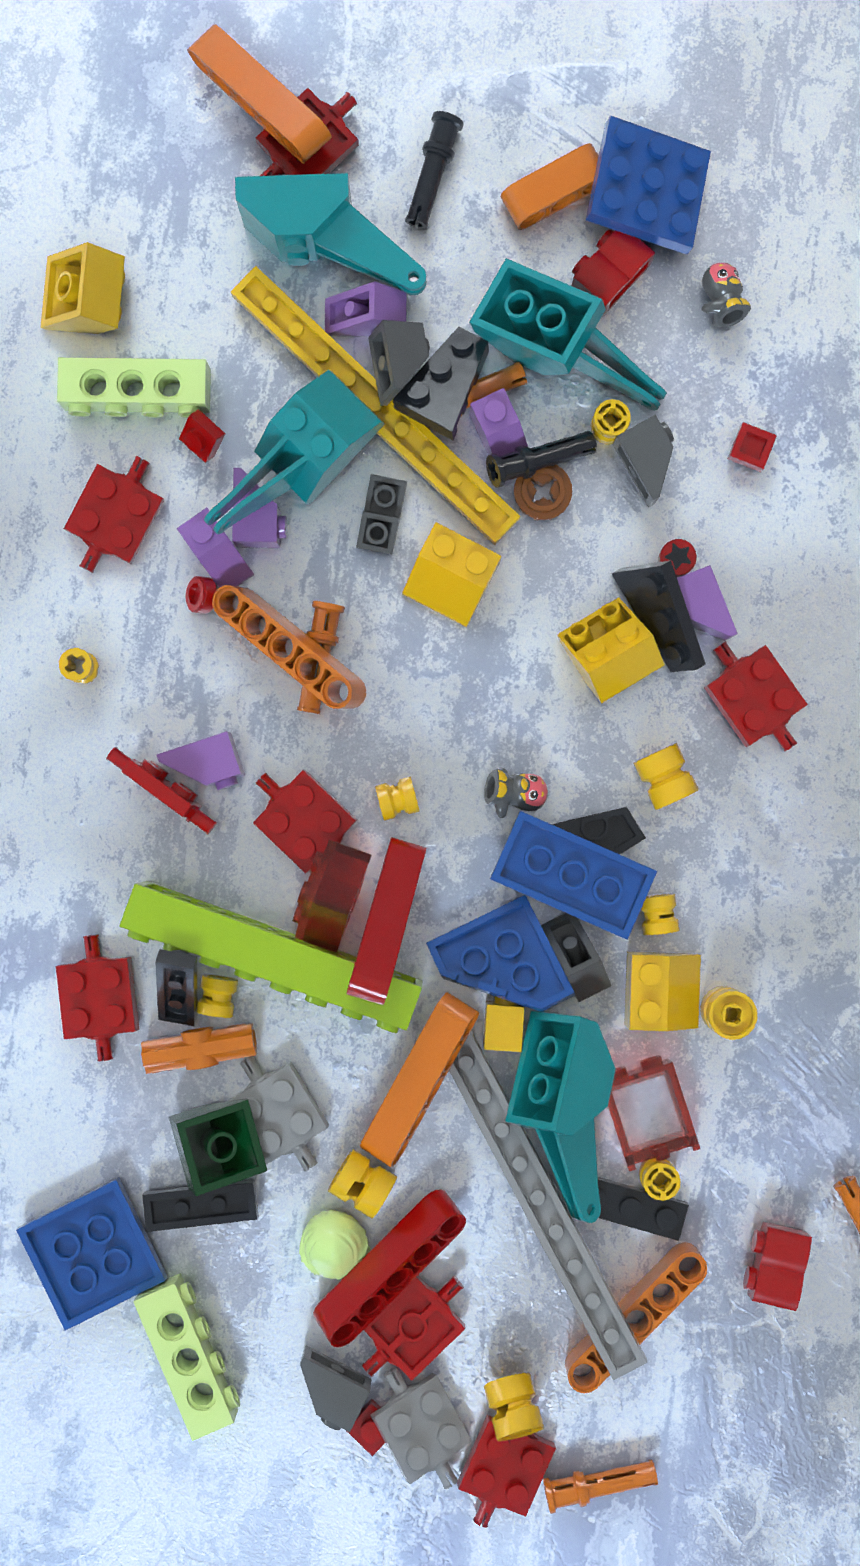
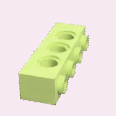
[57,357,211,418]
[133,1273,240,1441]

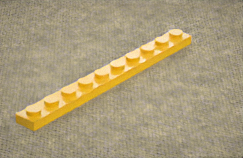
[230,266,521,545]

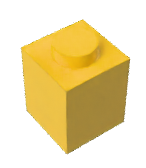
[483,996,524,1052]

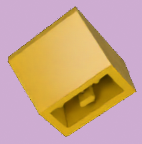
[557,597,665,703]

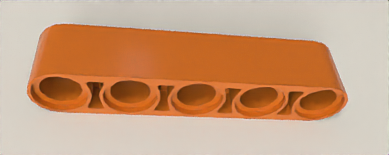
[187,24,332,164]
[212,585,366,709]
[360,992,479,1168]
[565,1242,707,1394]

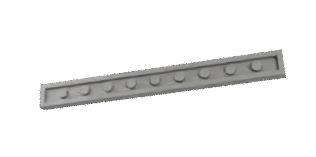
[449,1030,647,1380]

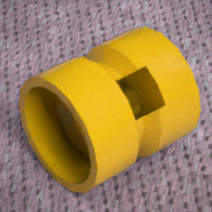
[633,743,699,810]
[700,986,758,1040]
[328,1149,397,1219]
[484,1373,544,1441]

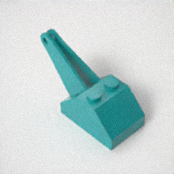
[235,173,427,295]
[469,258,667,411]
[204,370,385,535]
[505,1011,616,1223]

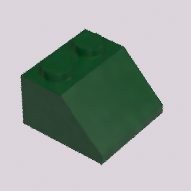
[169,1098,268,1196]

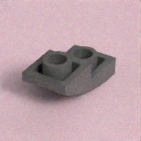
[356,474,407,555]

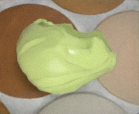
[299,1210,371,1280]

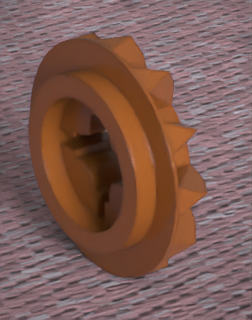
[514,465,572,520]

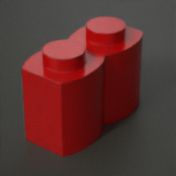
[571,229,655,315]
[743,1221,812,1311]

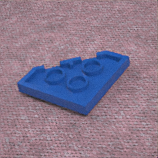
[426,895,575,1012]

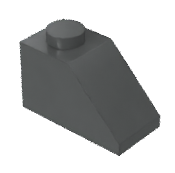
[368,320,430,406]
[613,415,674,508]
[541,913,612,1002]
[300,1345,372,1432]

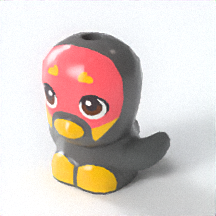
[702,263,751,328]
[484,767,548,818]

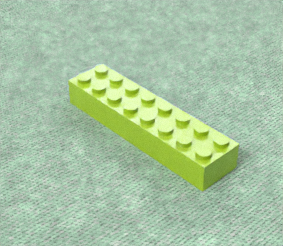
[119,881,423,1033]

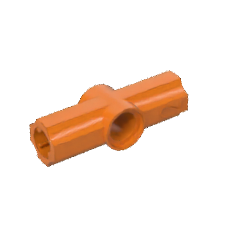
[141,1023,258,1074]

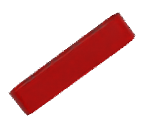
[346,837,427,1005]
[313,1189,466,1348]

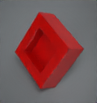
[179,409,226,463]
[727,422,777,472]
[346,1398,385,1457]

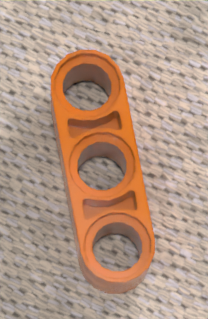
[500,143,599,230]

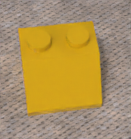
[40,242,125,334]
[402,522,502,628]
[624,951,701,1031]

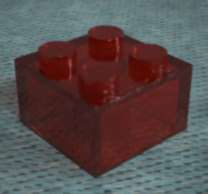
[292,839,372,953]

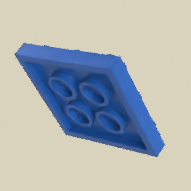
[586,115,711,255]
[16,1177,168,1331]

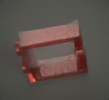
[607,1055,701,1172]

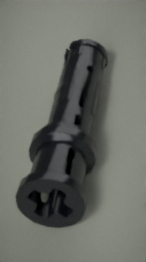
[405,111,464,229]
[486,431,597,488]

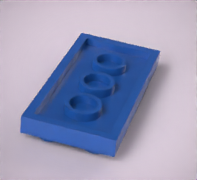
[490,811,657,940]

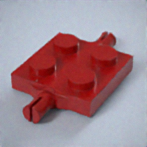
[255,88,359,176]
[63,456,164,573]
[704,641,808,752]
[106,747,217,835]
[253,769,357,874]
[55,934,140,1061]
[362,1275,466,1381]
[457,1415,556,1528]

